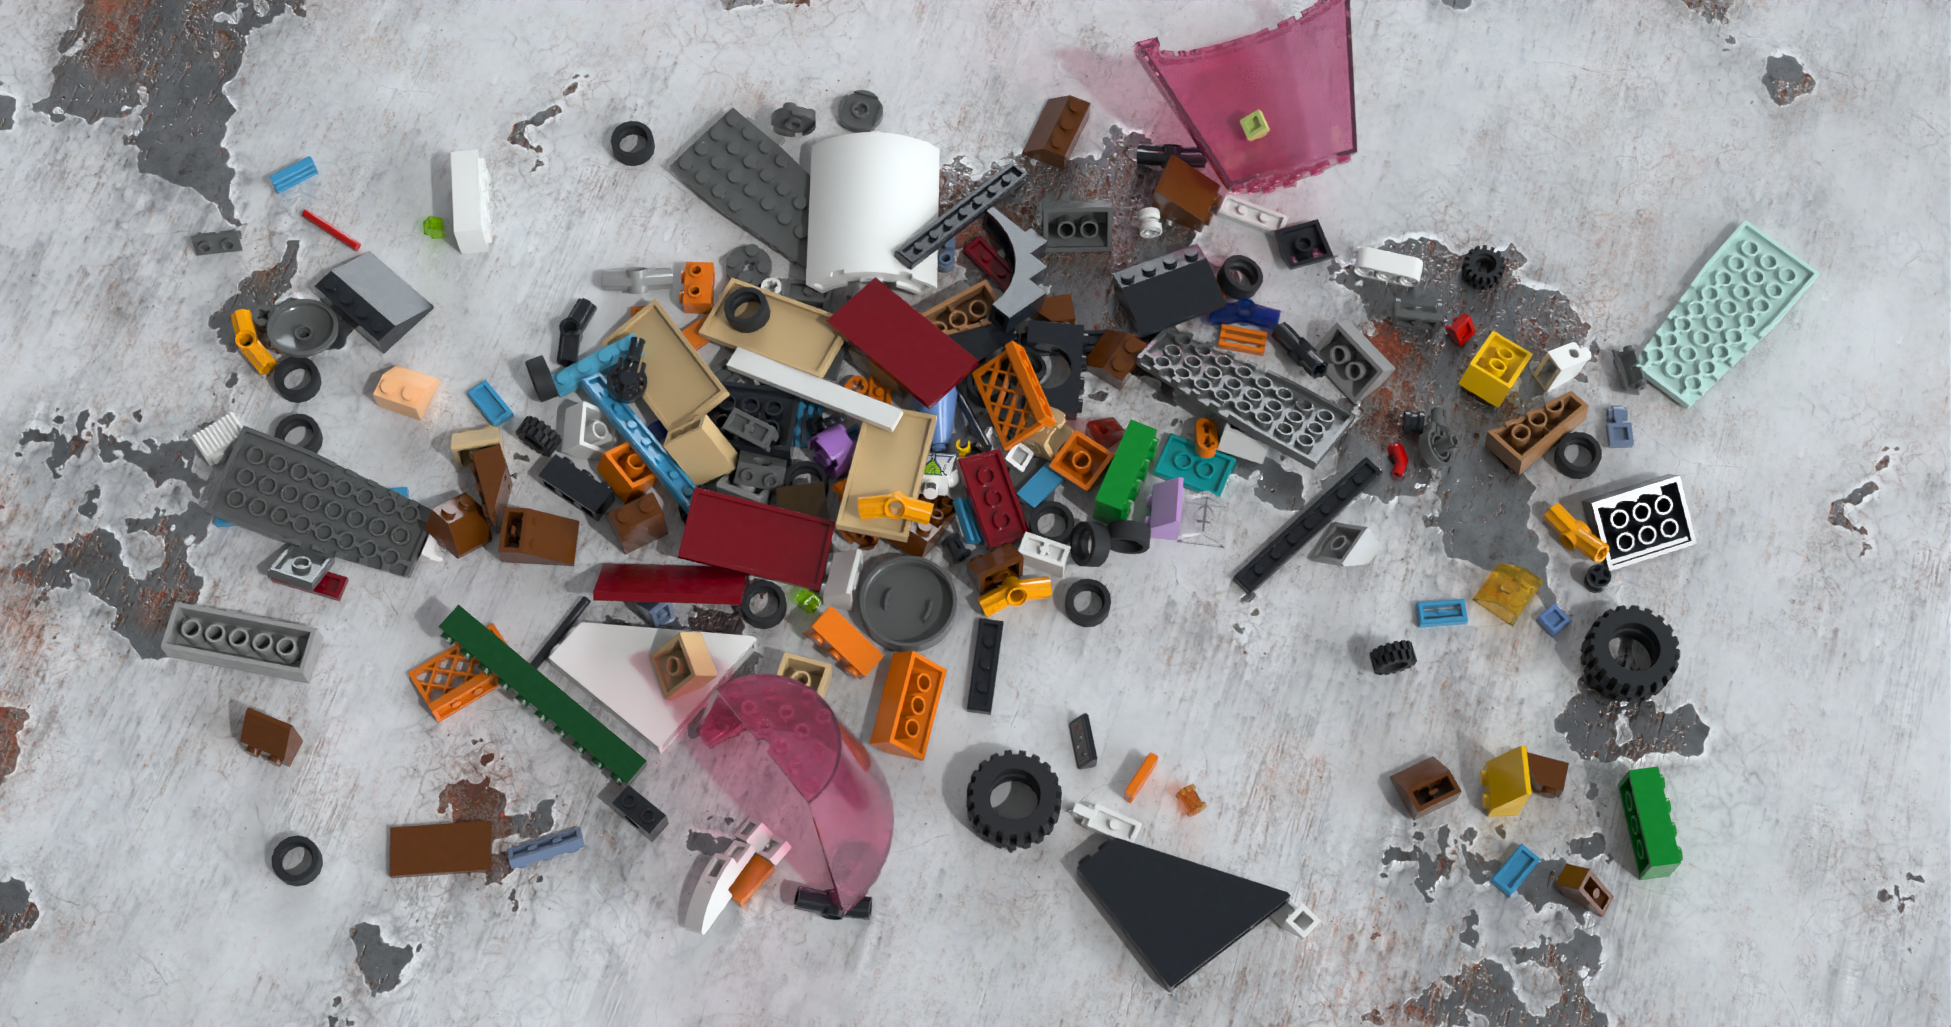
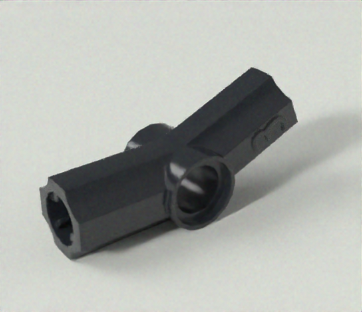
[1136,144,1207,169]
[557,298,597,367]
[1271,321,1328,379]
[794,886,873,920]

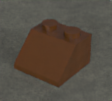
[1085,329,1148,391]
[425,492,492,559]
[967,543,1024,596]
[240,707,303,767]

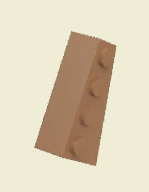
[921,279,998,335]
[1485,391,1589,475]

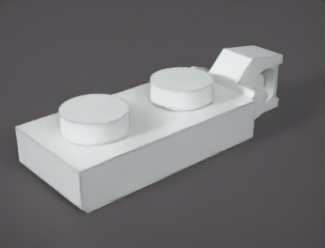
[1071,803,1142,843]

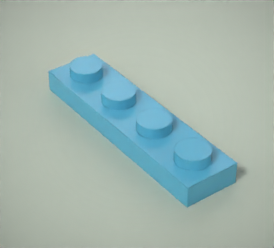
[551,333,645,397]

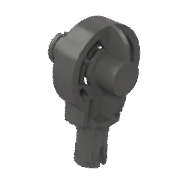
[1418,407,1460,469]

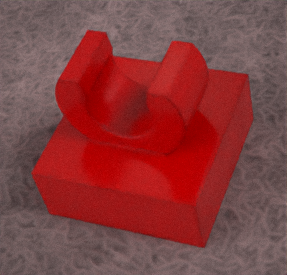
[1445,313,1476,347]

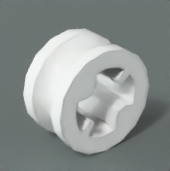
[761,278,782,295]

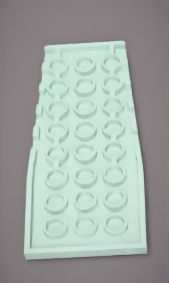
[1633,220,1820,409]

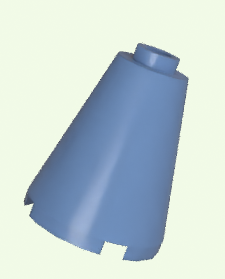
[911,387,958,451]

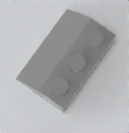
[1315,320,1396,404]

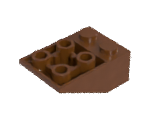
[470,444,513,534]
[883,494,957,558]
[498,507,580,566]

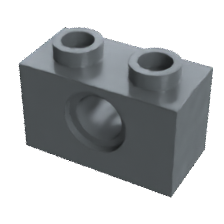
[734,450,787,492]

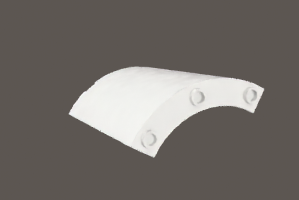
[806,131,940,296]

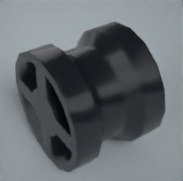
[1402,410,1425,435]
[1583,564,1612,593]

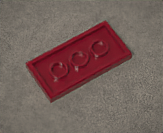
[955,448,1030,550]

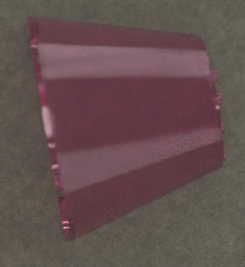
[1133,0,1357,195]
[696,674,894,915]

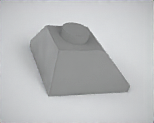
[1309,522,1382,567]

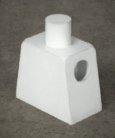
[1533,342,1591,393]

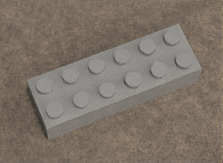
[160,602,323,683]

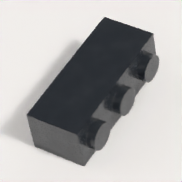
[538,454,615,522]

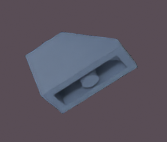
[636,602,675,628]

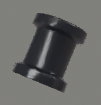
[941,532,971,564]

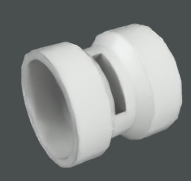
[1137,207,1162,238]

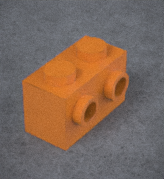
[679,262,715,314]

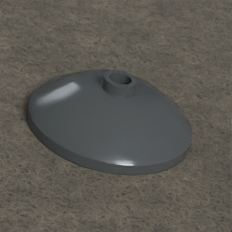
[267,299,339,358]

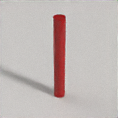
[302,209,361,251]

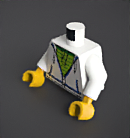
[919,439,971,499]

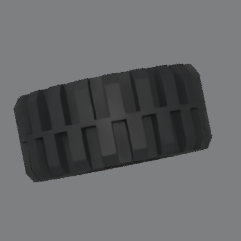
[1580,605,1680,703]
[966,750,1062,850]

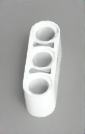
[1354,247,1423,287]

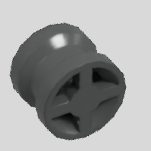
[252,304,275,333]

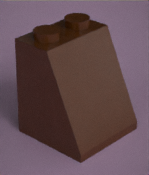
[1152,154,1222,233]
[605,492,668,555]

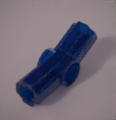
[1209,298,1281,330]

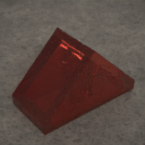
[1085,417,1125,450]

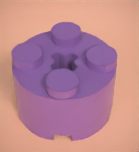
[807,423,857,480]

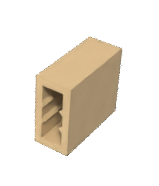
[663,414,739,487]

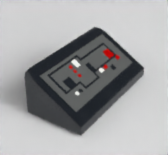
[1069,713,1098,770]

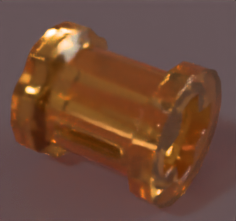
[1175,784,1207,817]

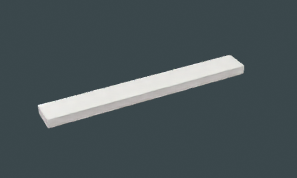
[726,347,903,432]

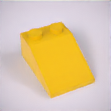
[1458,331,1533,408]
[1479,745,1532,817]

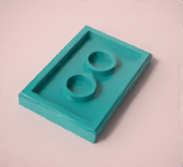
[1153,433,1236,501]

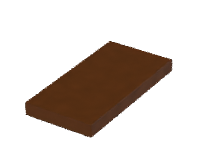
[390,821,492,878]

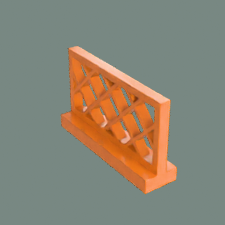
[972,341,1057,451]
[408,623,507,723]

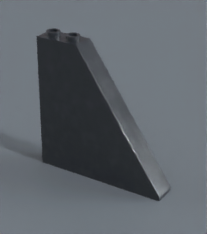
[1077,838,1291,992]

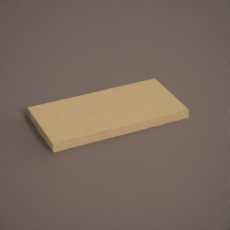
[698,278,845,379]
[601,299,730,432]
[836,408,937,542]

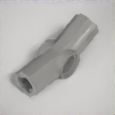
[601,267,673,294]

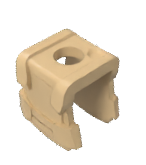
[1021,407,1074,462]

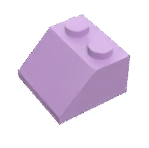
[1145,477,1184,540]

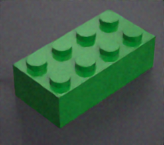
[1093,419,1159,524]
[1618,766,1683,880]

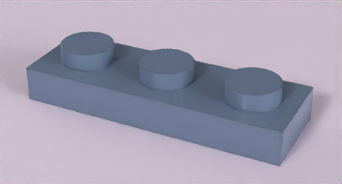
[507,827,585,869]

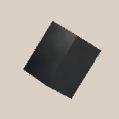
[1275,219,1334,270]

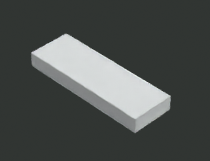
[1217,193,1289,237]

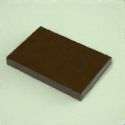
[776,481,833,553]

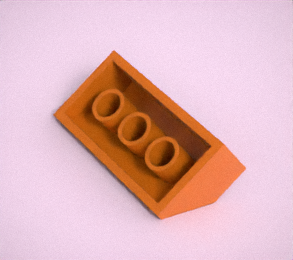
[869,651,947,761]

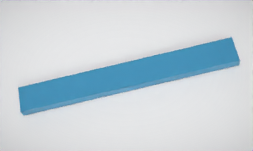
[580,372,696,514]

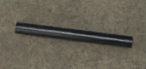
[955,384,992,452]
[530,596,591,669]

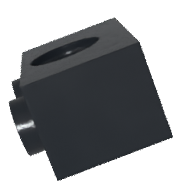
[612,785,669,842]

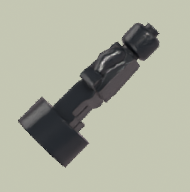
[806,413,847,436]

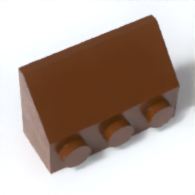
[1022,95,1091,170]

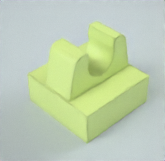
[1240,109,1270,141]

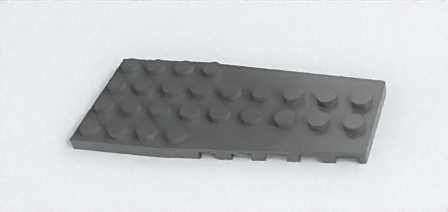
[670,107,810,269]
[1135,326,1356,470]
[204,426,431,578]

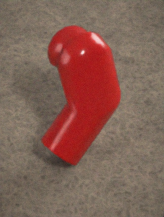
[1387,443,1409,478]

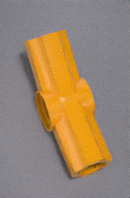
[231,309,277,375]
[858,491,934,525]
[1543,503,1609,563]
[977,576,1052,617]

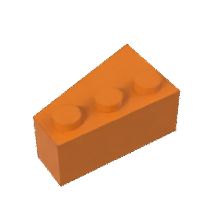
[802,606,884,680]

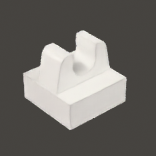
[418,534,447,564]

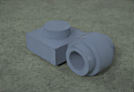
[937,236,956,273]
[1606,405,1634,448]

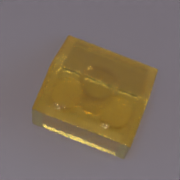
[1472,563,1544,627]

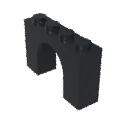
[1020,320,1088,421]

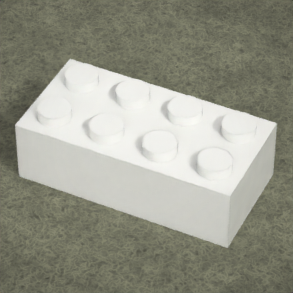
[450,149,492,254]

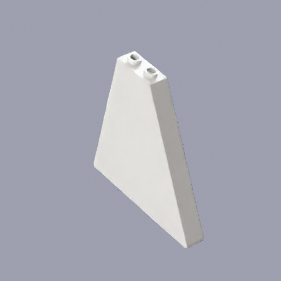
[548,622,758,754]

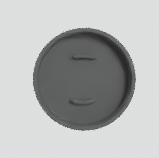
[860,556,957,652]

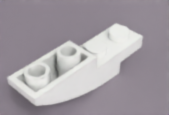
[684,840,756,935]

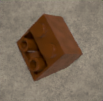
[1389,756,1462,821]

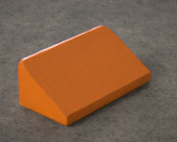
[728,854,775,908]

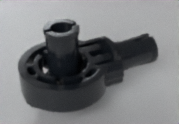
[606,337,647,404]

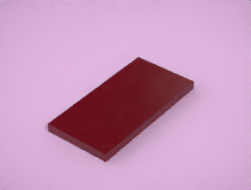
[827,277,978,410]
[677,487,836,592]
[593,563,748,605]

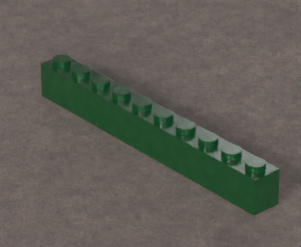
[438,604,647,787]

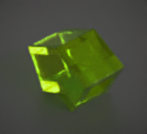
[423,216,446,239]
[794,588,823,614]

